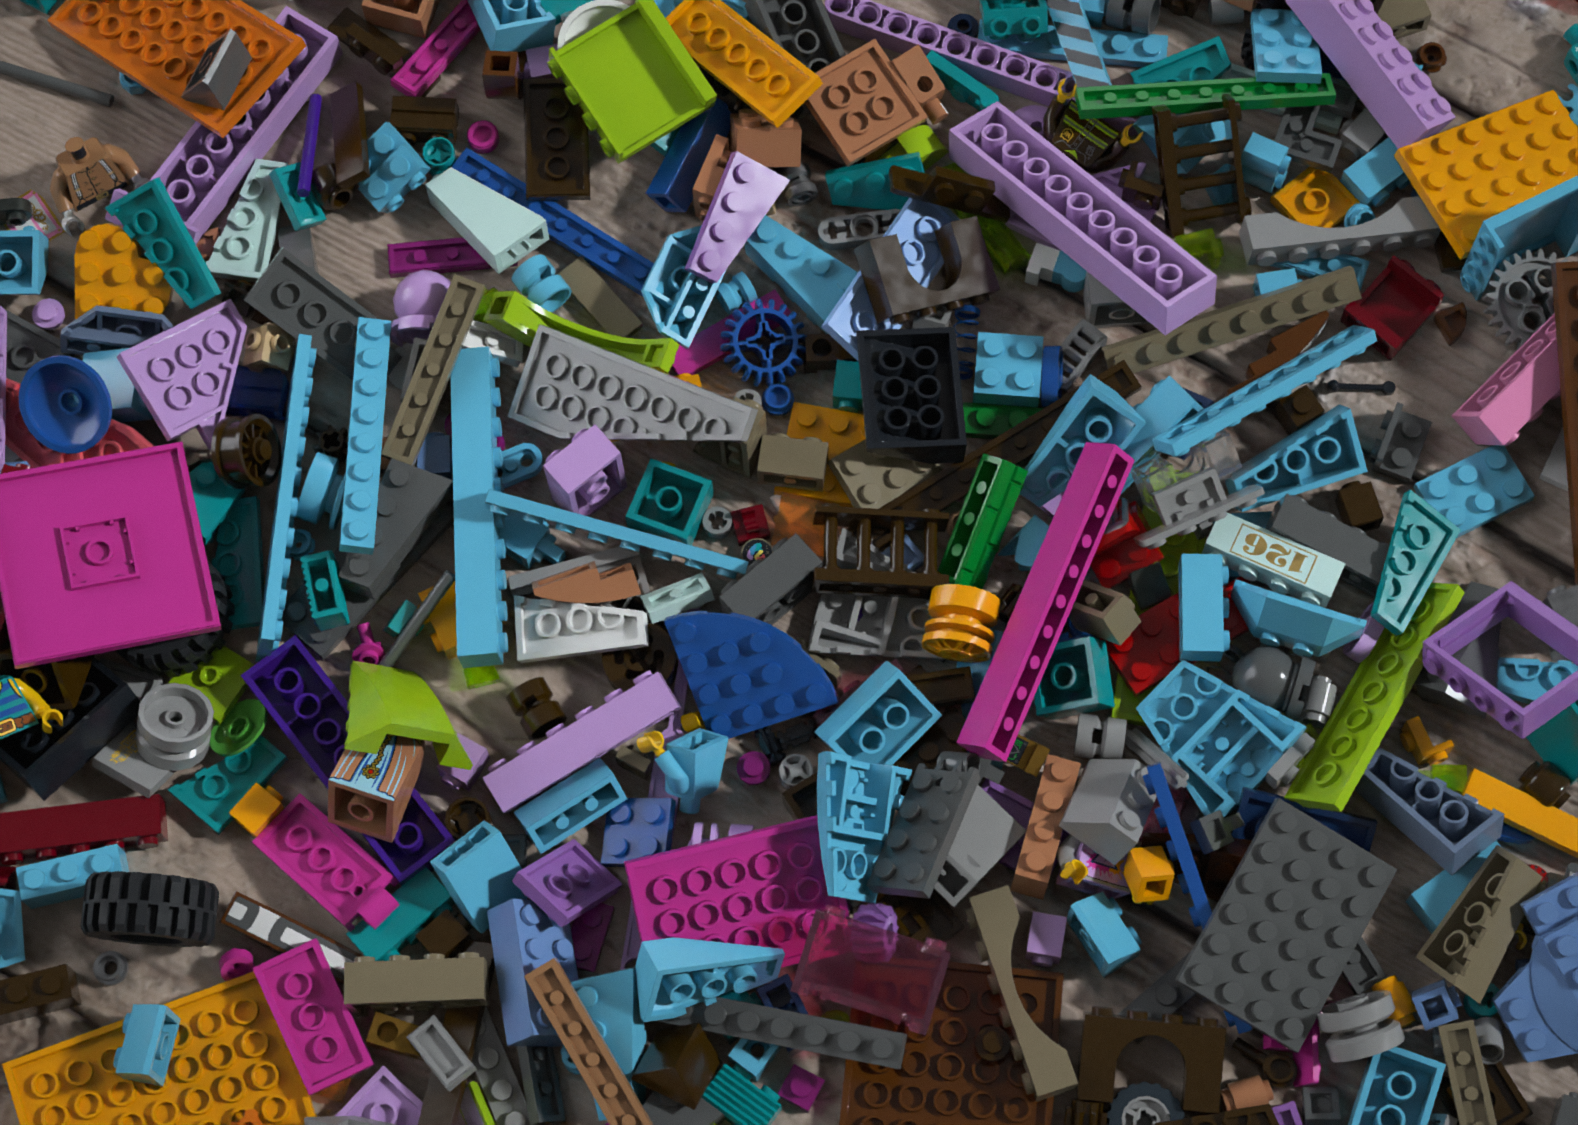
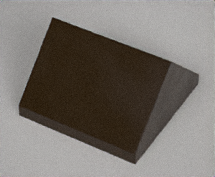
[631,1022,721,1110]

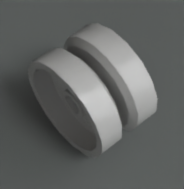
[135,683,214,771]
[1317,990,1405,1062]

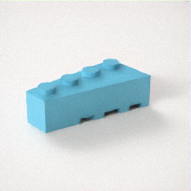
[467,0,556,52]
[745,215,858,334]
[1224,405,1368,512]
[571,967,646,1121]

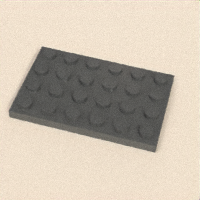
[1175,798,1398,1053]

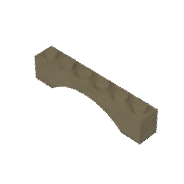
[964,885,1078,1102]

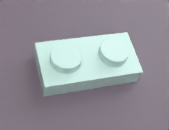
[640,572,715,624]

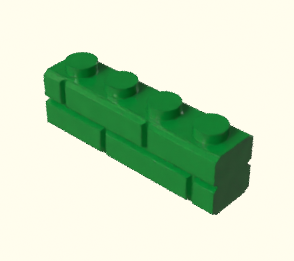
[937,453,1028,589]

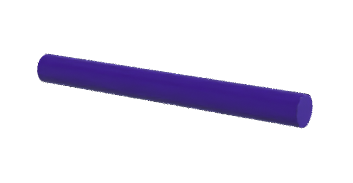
[297,94,322,197]

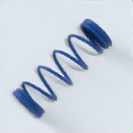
[953,305,980,380]

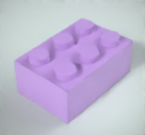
[543,424,628,517]

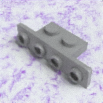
[1133,467,1265,549]

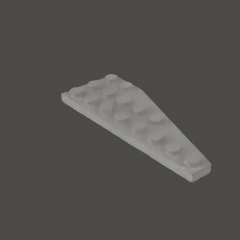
[507,324,758,442]

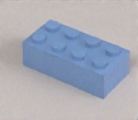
[487,899,579,1047]

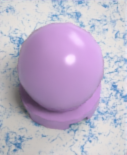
[390,270,451,347]

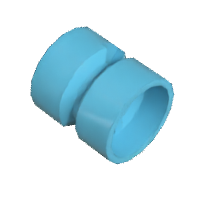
[511,254,572,313]

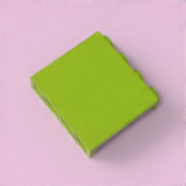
[547,0,717,164]

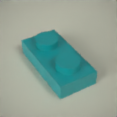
[269,162,327,231]

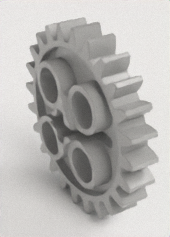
[1482,249,1568,350]

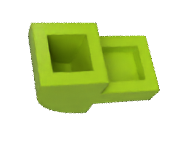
[877,125,949,171]

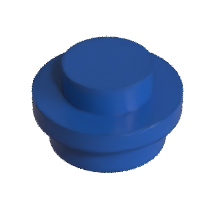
[762,384,794,416]

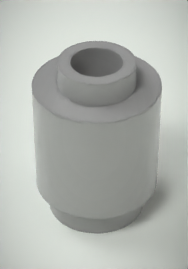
[1299,675,1337,728]

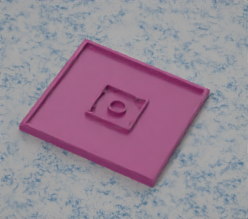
[0,442,221,669]

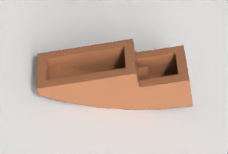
[531,561,641,603]

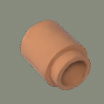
[1220,1074,1274,1111]

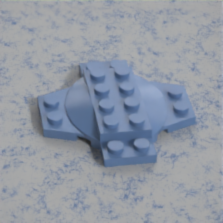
[1491,872,1578,1063]

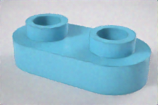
[498,443,543,489]

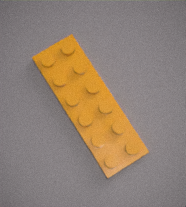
[666,0,823,128]

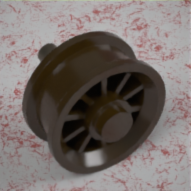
[199,414,282,490]

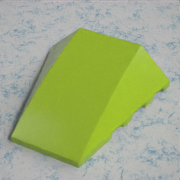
[344,660,473,770]

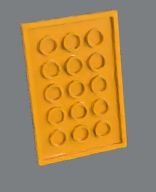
[1394,89,1578,260]

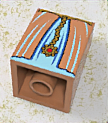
[328,734,425,843]

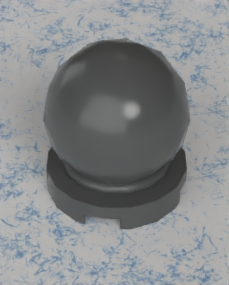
[1232,647,1316,722]

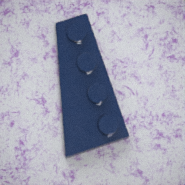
[1230,787,1378,852]

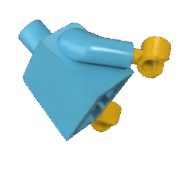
[637,711,728,814]

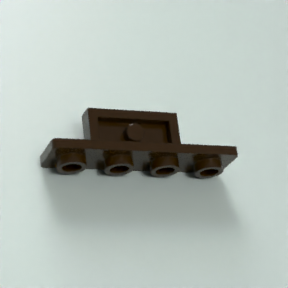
[327,7,441,97]
[889,165,1010,223]

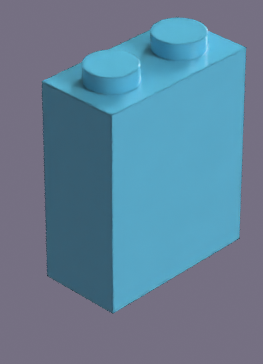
[82,348,153,423]
[430,820,528,934]

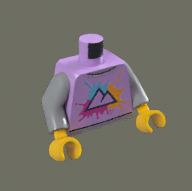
[1056,834,1154,905]

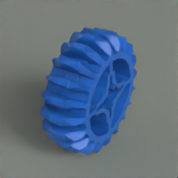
[720,299,807,387]

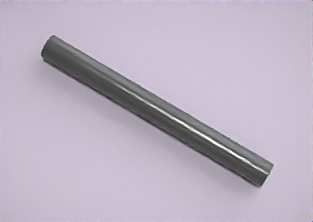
[0,61,114,107]
[378,570,455,667]

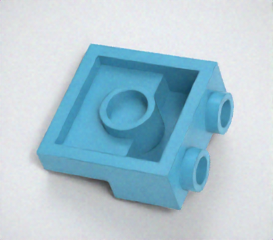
[357,122,431,213]

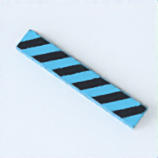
[1045,0,1112,87]

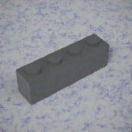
[1265,494,1390,597]

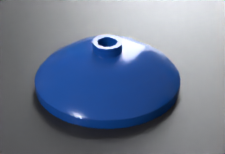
[19,355,112,454]

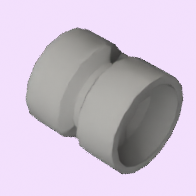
[1073,713,1127,759]

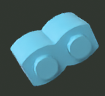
[1241,132,1292,194]

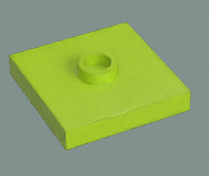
[168,646,254,724]

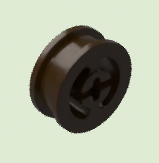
[602,622,678,692]

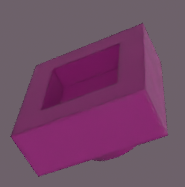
[778,1064,825,1113]

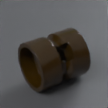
[506,677,567,740]
[445,797,494,841]

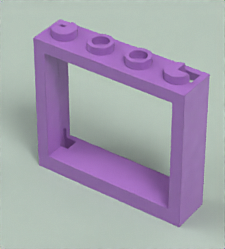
[1422,581,1578,739]

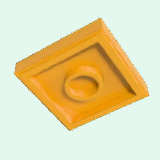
[1270,167,1360,228]

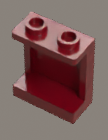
[1340,255,1444,361]

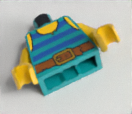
[0,675,63,739]

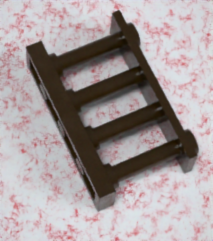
[1151,94,1252,239]
[811,503,949,599]

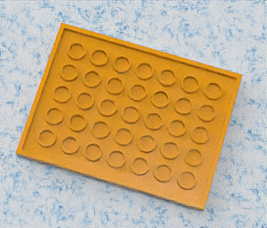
[2,971,317,1125]

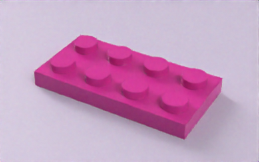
[252,938,375,1096]

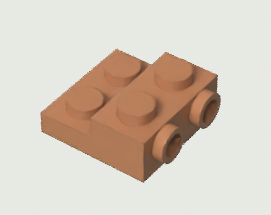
[692,134,732,222]

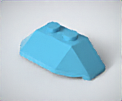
[641,225,727,349]
[1230,579,1367,657]

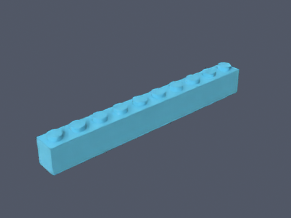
[450,346,508,668]

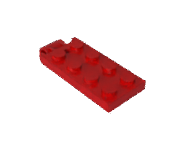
[1099,576,1251,697]

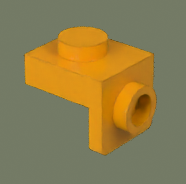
[1400,716,1454,766]

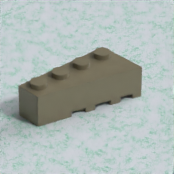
[1415,845,1542,1004]
[344,952,489,1017]

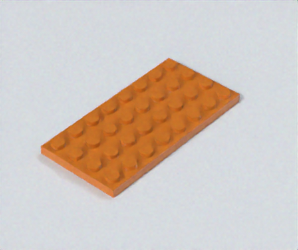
[47,0,306,138]

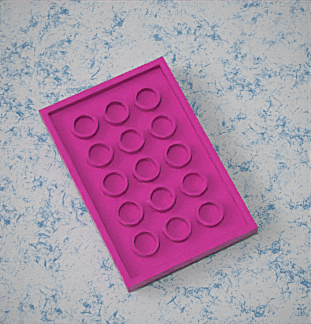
[624,815,853,968]

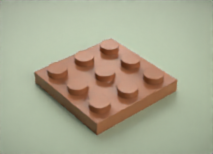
[804,39,928,167]

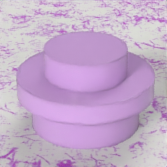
[32,298,65,330]

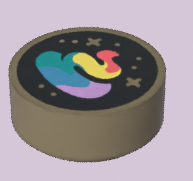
[741,538,773,569]

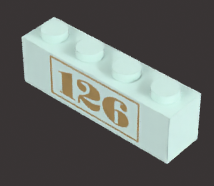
[1202,513,1346,608]

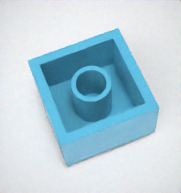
[973,332,1044,407]

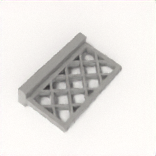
[508,546,652,623]

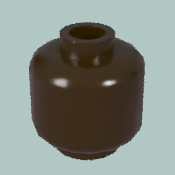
[310,163,355,210]
[1518,760,1571,809]

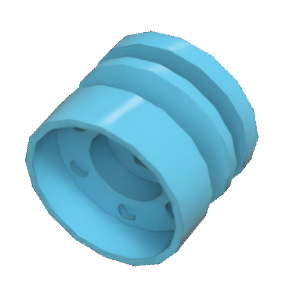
[296,452,345,530]

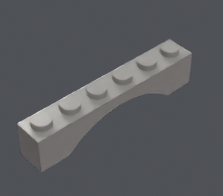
[1239,196,1441,266]

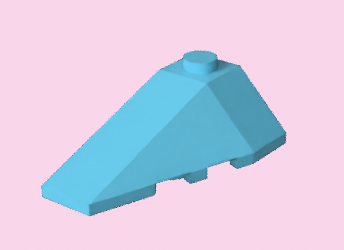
[635,937,785,1022]

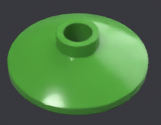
[210,699,268,757]

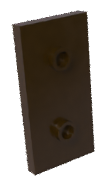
[523,78,590,201]

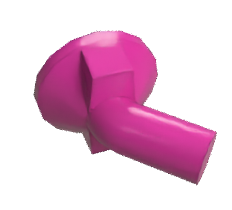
[352,622,385,665]

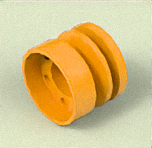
[922,584,1001,663]

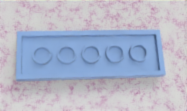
[821,198,960,362]

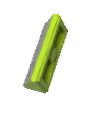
[460,1081,496,1125]

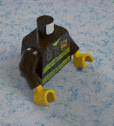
[1043,78,1143,173]

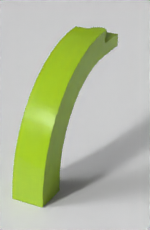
[483,290,680,374]

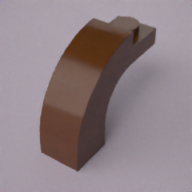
[482,50,527,100]

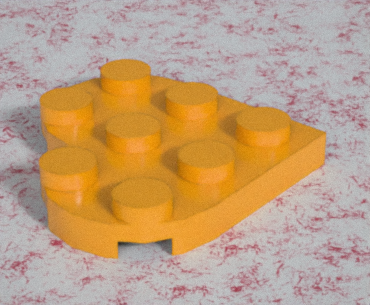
[74,223,174,319]

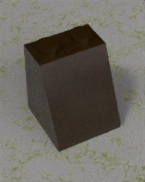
[0,640,95,710]

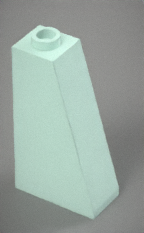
[425,167,550,274]

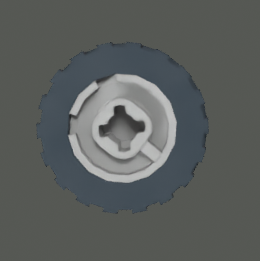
[1106,1082,1185,1125]

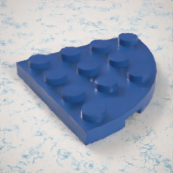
[664,611,839,739]

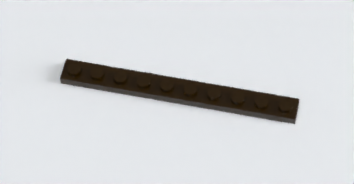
[846,360,1142,550]

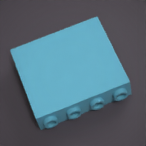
[1460,176,1578,301]

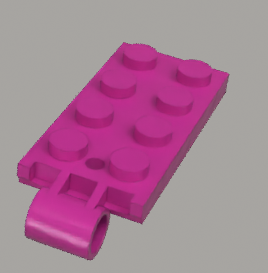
[252,793,400,932]

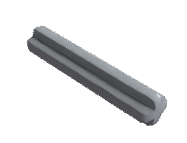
[1124,728,1189,789]

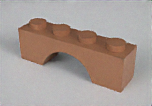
[1010,754,1081,900]

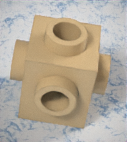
[243,323,294,377]

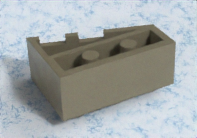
[693,397,767,479]

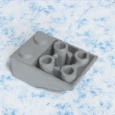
[934,784,1027,907]

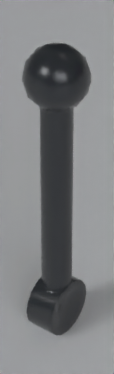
[1327,380,1396,395]

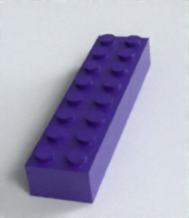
[241,635,456,886]

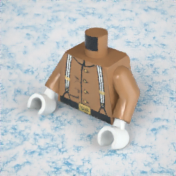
[50,137,150,236]

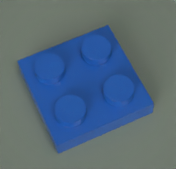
[601,798,676,867]

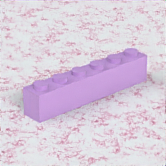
[483,670,681,813]

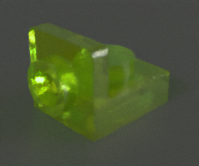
[1174,228,1224,270]

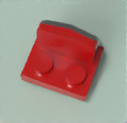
[1090,498,1164,589]

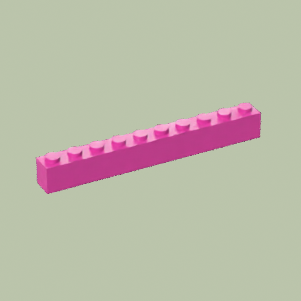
[956,442,1135,762]

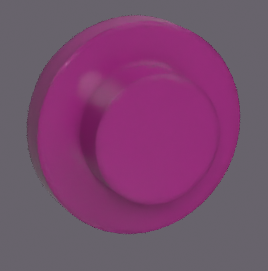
[737,751,771,785]

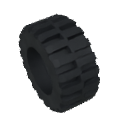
[114,562,235,677]
[80,871,219,947]

